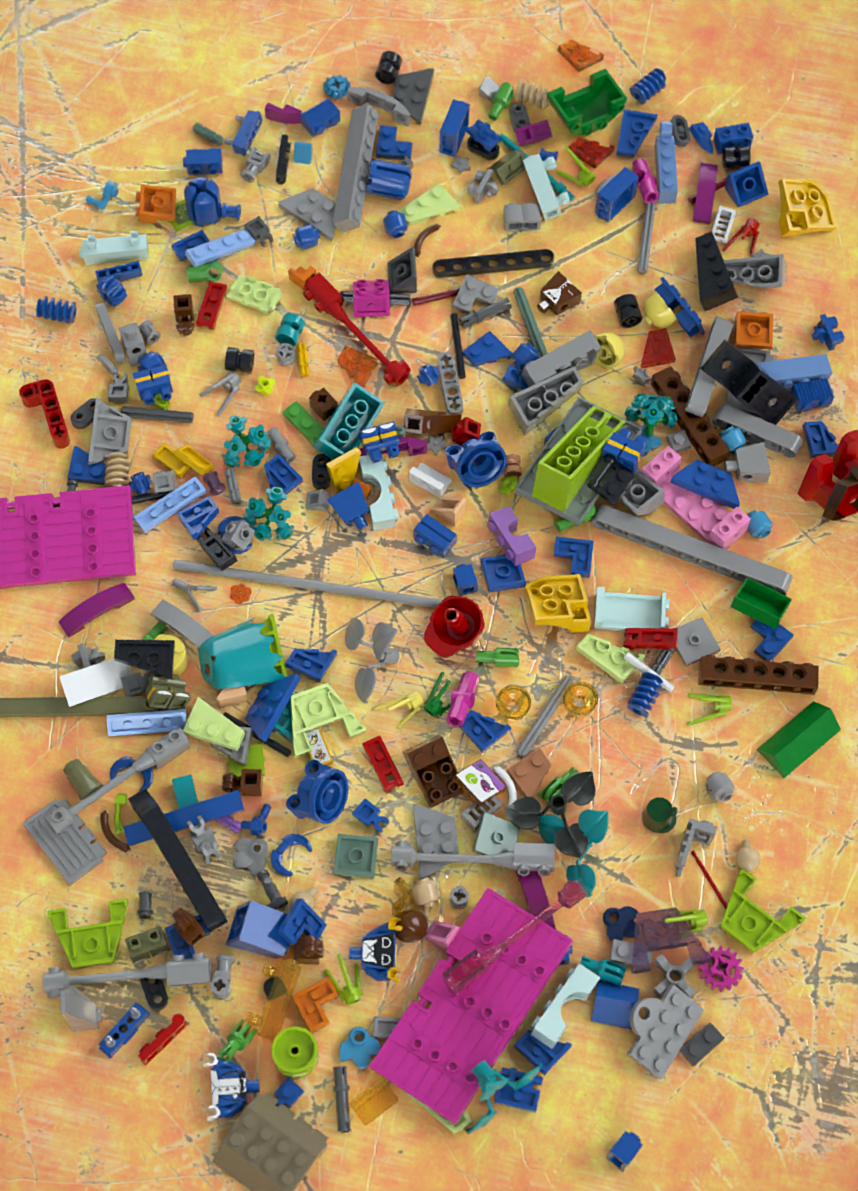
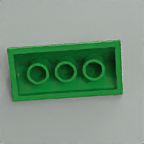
[757,701,841,778]

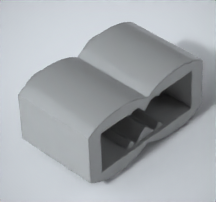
[503,203,541,232]

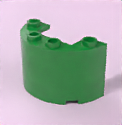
[547,69,627,136]

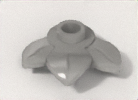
[233,838,268,877]

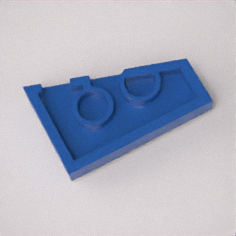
[616,109,658,158]

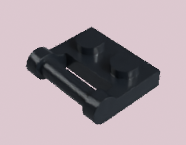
[587,455,635,505]

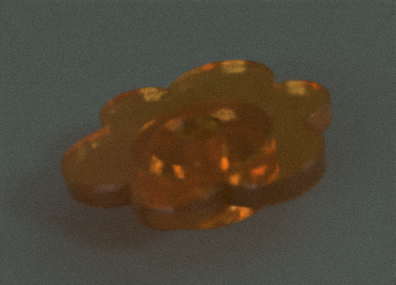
[230,584,252,604]

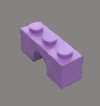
[487,506,536,566]

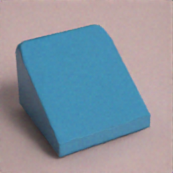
[294,142,313,164]

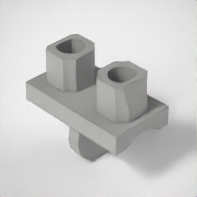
[467,169,499,204]
[71,643,105,671]

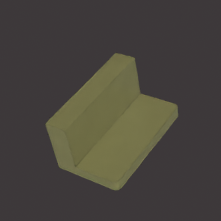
[487,150,526,185]

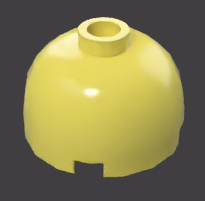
[643,292,677,328]
[594,332,625,370]

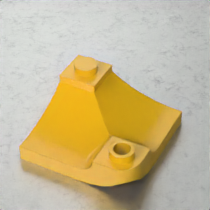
[778,179,837,237]
[524,574,591,633]

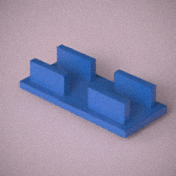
[654,277,705,338]

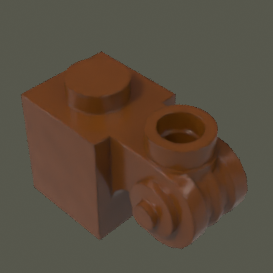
[173,294,195,336]
[222,769,263,796]
[172,908,206,948]
[293,935,324,964]

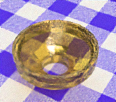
[562,681,598,717]
[495,685,531,721]

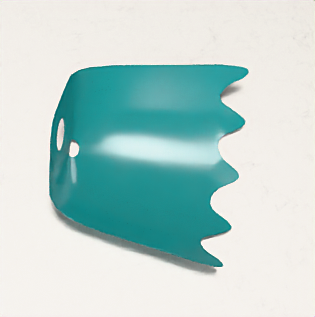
[198,618,285,689]

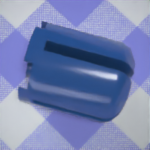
[366,159,412,200]
[184,177,222,227]

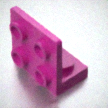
[353,279,390,317]

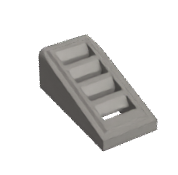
[461,795,503,831]

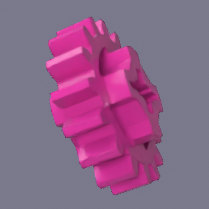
[698,946,744,992]

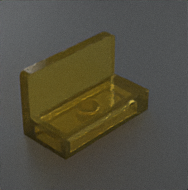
[392,877,414,917]
[349,1076,398,1126]

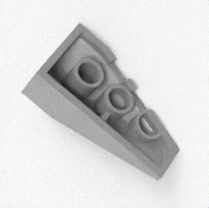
[724,254,787,289]
[620,468,664,515]
[60,985,102,1032]

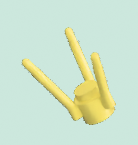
[373,691,424,729]

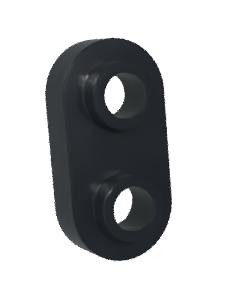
[467,136,500,160]
[312,454,331,490]
[140,978,169,1010]

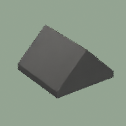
[387,247,417,294]

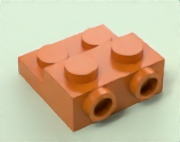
[135,184,176,224]
[735,310,773,350]

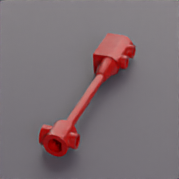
[303,272,411,386]

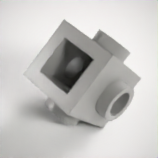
[221,520,255,550]

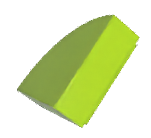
[153,394,170,410]

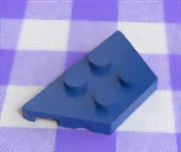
[670,460,740,509]
[245,674,301,742]

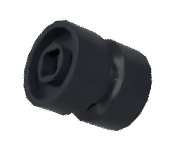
[375,51,402,84]
[722,146,751,170]
[614,294,643,328]
[225,347,255,374]

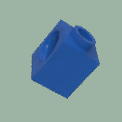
[453,564,478,596]

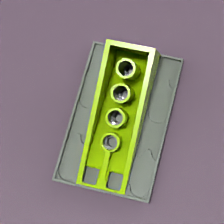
[515,397,643,526]

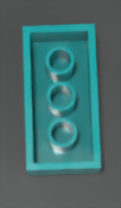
[313,382,385,460]

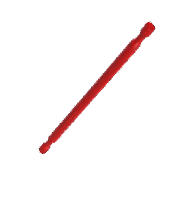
[691,851,728,910]

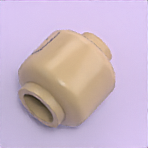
[411,877,440,909]

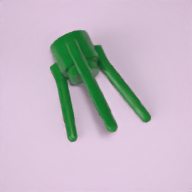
[423,672,451,717]

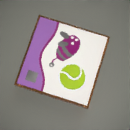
[452,759,507,807]

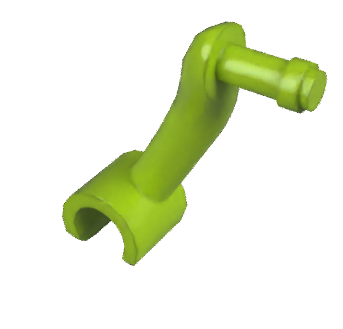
[114,793,127,834]

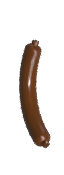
[414,224,441,257]
[100,811,131,852]

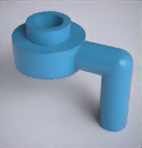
[85,181,119,209]

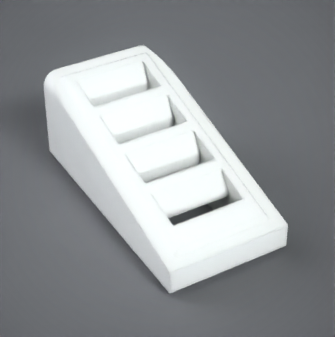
[712,206,736,244]

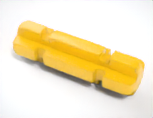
[297,343,310,377]

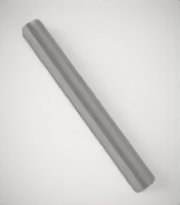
[637,202,656,274]
[516,676,574,758]

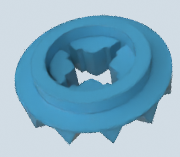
[323,74,351,99]

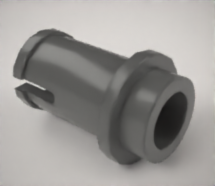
[137,891,153,919]

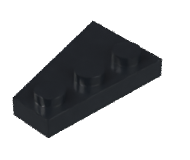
[114,640,175,680]

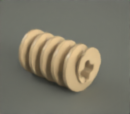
[516,78,554,109]
[104,452,130,488]

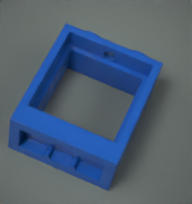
[439,99,470,157]
[595,167,639,223]

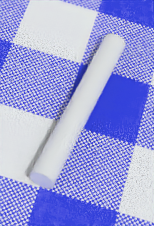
[623,652,675,692]

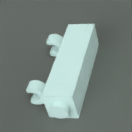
[523,154,571,221]
[79,230,149,265]

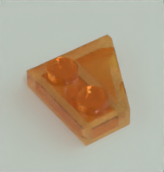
[557,40,604,72]
[337,345,378,388]

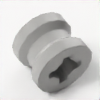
[276,343,295,366]

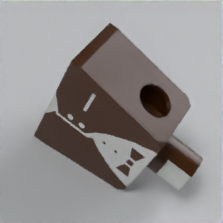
[537,271,582,315]

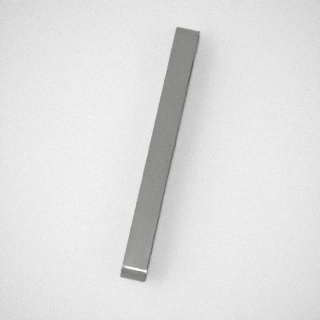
[592,505,793,596]

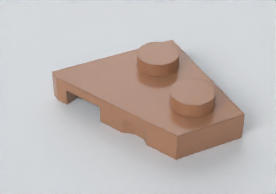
[507,749,551,798]

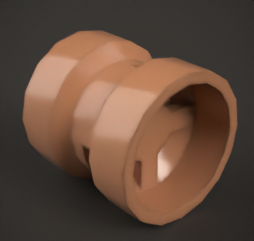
[503,454,522,478]

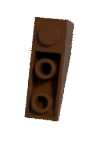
[404,408,462,434]

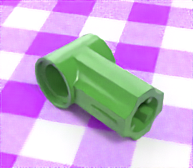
[186,261,224,283]

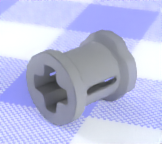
[138,320,161,344]
[450,886,469,909]

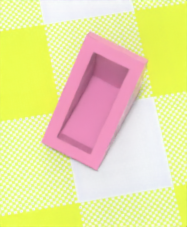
[424,920,460,951]

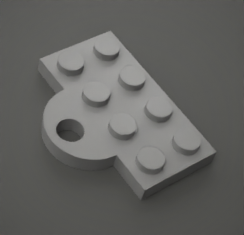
[627,985,704,1080]

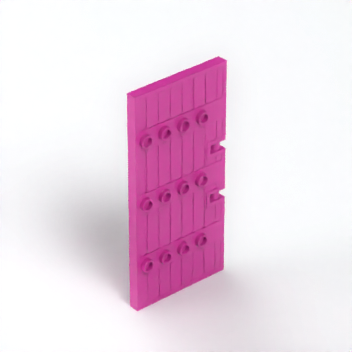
[0,485,136,589]
[369,888,573,1125]

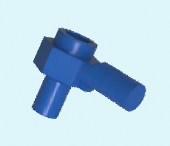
[241,804,271,836]

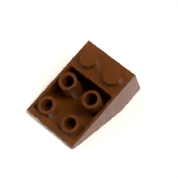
[402,735,466,808]

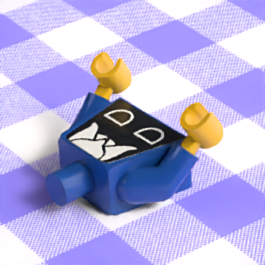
[349,917,402,983]

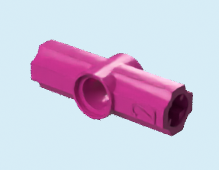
[632,158,659,204]
[446,670,479,727]

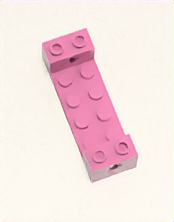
[642,446,751,550]

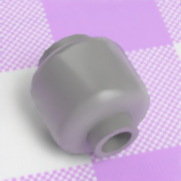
[705,772,735,802]

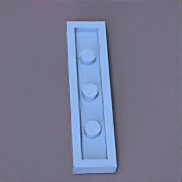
[185,229,255,267]
[133,476,207,533]
[106,709,187,736]

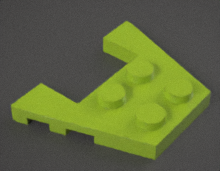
[720,868,806,953]
[47,898,128,970]

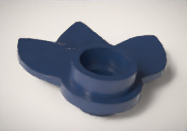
[603,906,640,941]

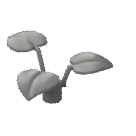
[345,618,399,703]

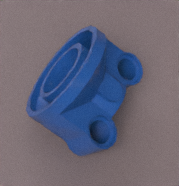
[445,431,506,488]
[286,760,349,824]

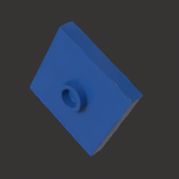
[480,555,526,593]

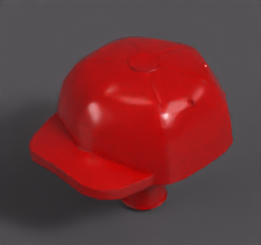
[424,596,485,658]

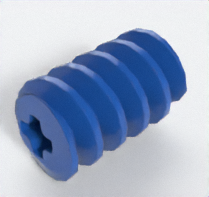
[629,68,666,104]
[36,296,77,324]
[627,672,663,717]

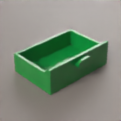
[730,577,792,629]

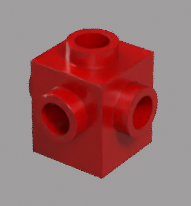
[452,417,481,446]

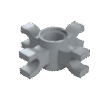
[187,815,221,865]
[653,954,697,998]

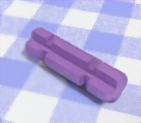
[215,815,241,833]

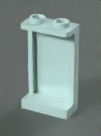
[594,587,670,632]

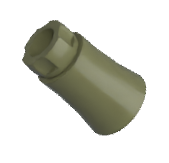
[63,759,103,802]

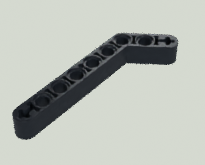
[128,788,228,933]

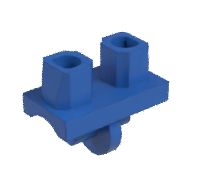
[466,119,501,152]
[812,314,845,351]

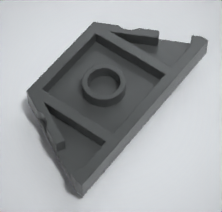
[392,68,434,125]

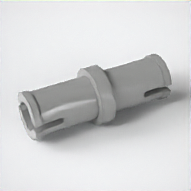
[267,427,296,463]

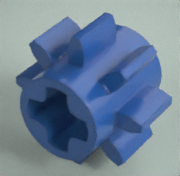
[417,363,441,386]
[128,472,153,495]

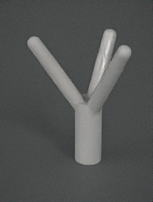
[172,578,217,611]

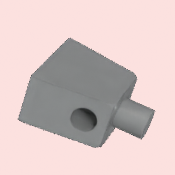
[119,323,147,367]
[724,442,771,482]

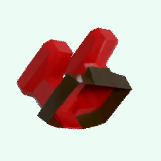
[797,429,858,521]

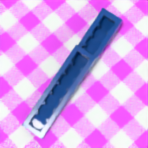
[123,790,245,846]

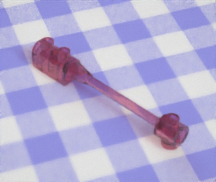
[443,880,586,996]

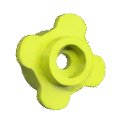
[255,376,275,395]

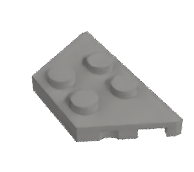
[278,188,336,242]
[88,397,131,465]
[413,804,459,880]

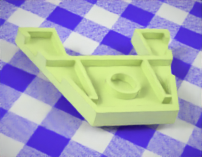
[290,683,366,758]

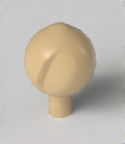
[736,839,761,872]
[290,886,319,910]

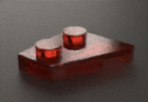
[568,137,615,169]
[641,328,676,369]

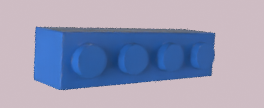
[95,261,143,283]

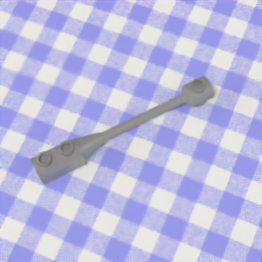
[45,727,190,835]
[391,840,555,876]
[42,953,212,998]

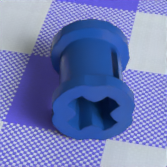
[539,148,558,163]
[221,203,241,220]

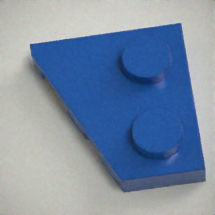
[264,454,303,495]

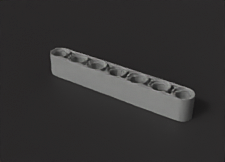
[685,316,733,417]

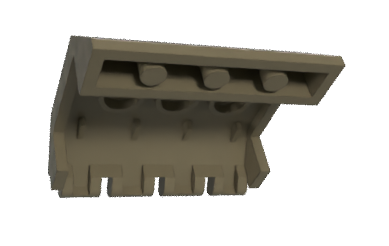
[212,1092,328,1191]

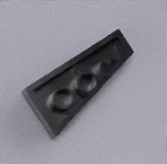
[695,231,738,311]

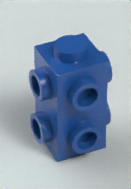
[183,148,223,175]

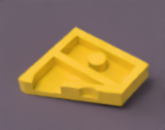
[326,447,361,493]

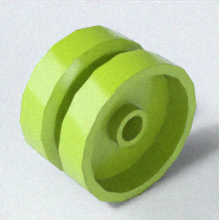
[271,1026,319,1079]

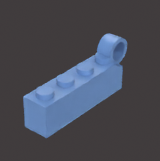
[655,122,678,203]
[758,354,832,389]

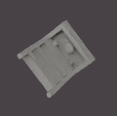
[675,818,717,877]

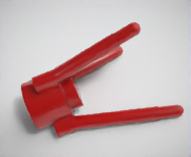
[722,218,760,255]

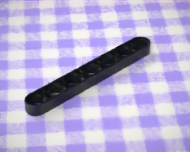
[432,249,554,278]

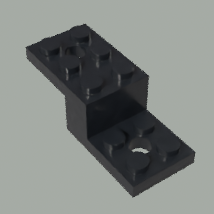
[701,339,798,425]

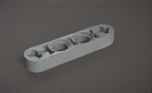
[95,302,126,363]
[438,352,463,414]

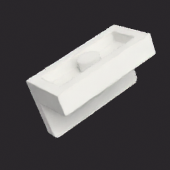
[409,463,452,498]

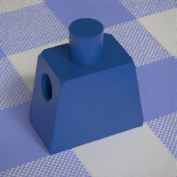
[327,482,370,531]

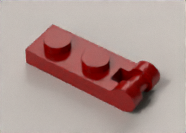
[196,281,227,330]
[623,628,679,650]
[362,735,404,793]
[138,1013,187,1066]

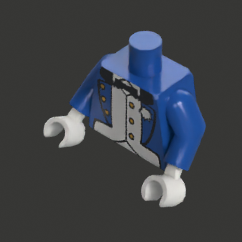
[203,1053,260,1121]

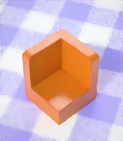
[288,266,316,289]

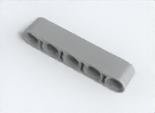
[712,404,803,458]

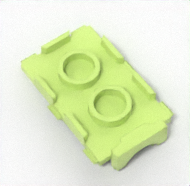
[226,275,282,313]

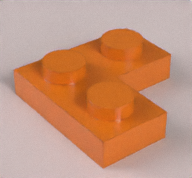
[292,977,339,1033]

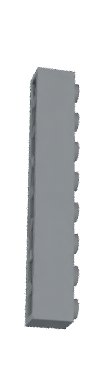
[332,103,379,233]

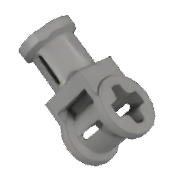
[240,148,271,183]
[210,955,235,1000]

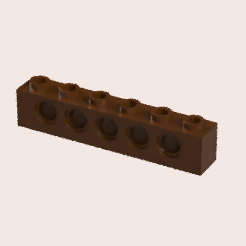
[651,366,730,466]
[698,655,819,695]

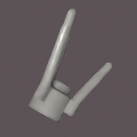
[200,372,241,416]

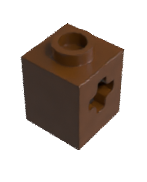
[309,387,338,421]

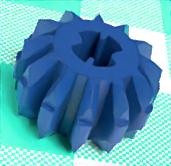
[96,275,127,307]

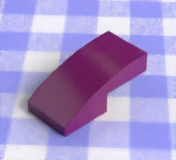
[265,103,302,124]
[515,120,553,147]

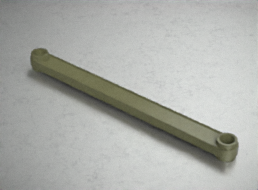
[0,696,161,717]

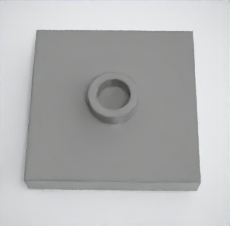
[676,617,721,667]

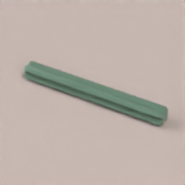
[513,287,548,358]

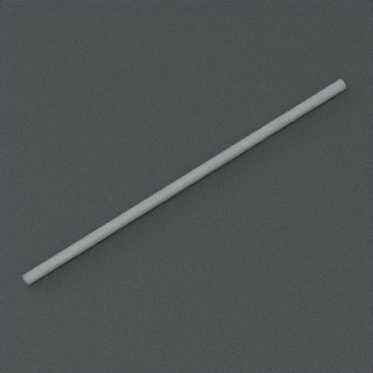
[173,560,442,608]

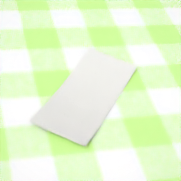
[60,658,133,707]

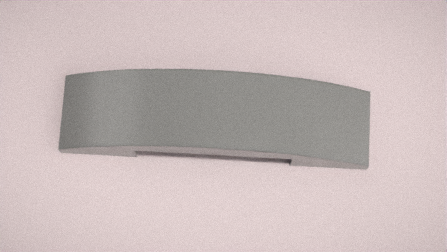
[348,87,410,127]
[150,599,215,660]

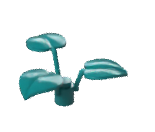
[538,809,609,897]
[465,1060,542,1134]

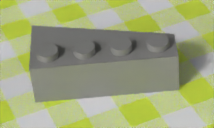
[521,330,601,387]
[508,366,583,435]

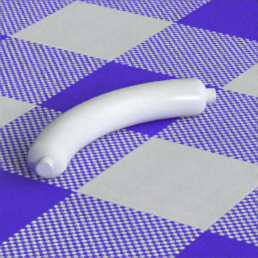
[493,766,517,806]

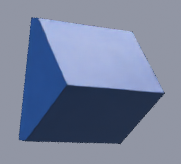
[725,161,769,207]
[591,980,639,1030]

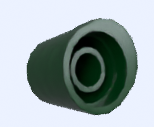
[642,797,678,834]

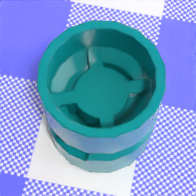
[275,313,306,347]

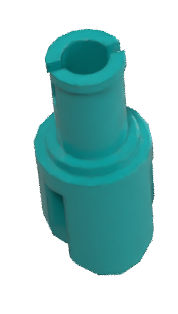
[580,955,627,986]

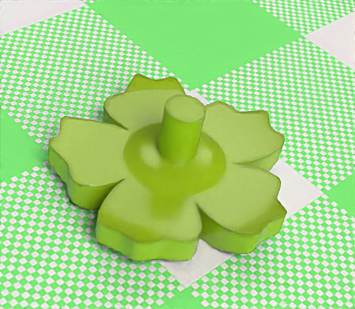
[498,475,519,496]

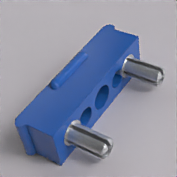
[224,110,263,156]
[99,1003,150,1059]

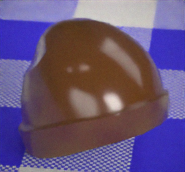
[393,909,429,943]

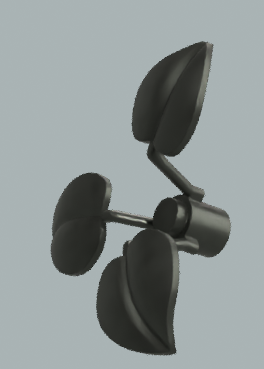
[505,771,596,858]

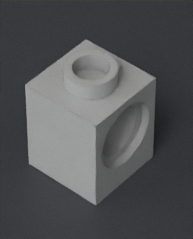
[152,469,178,492]

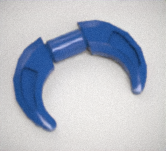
[218,516,252,554]
[110,756,154,791]
[271,834,312,876]

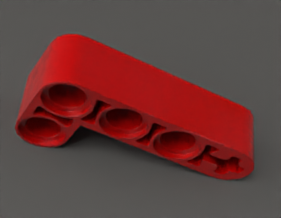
[19,379,70,449]

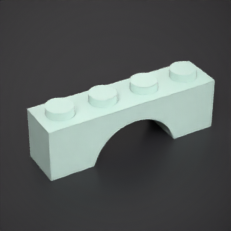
[359,455,399,531]
[531,963,600,1049]

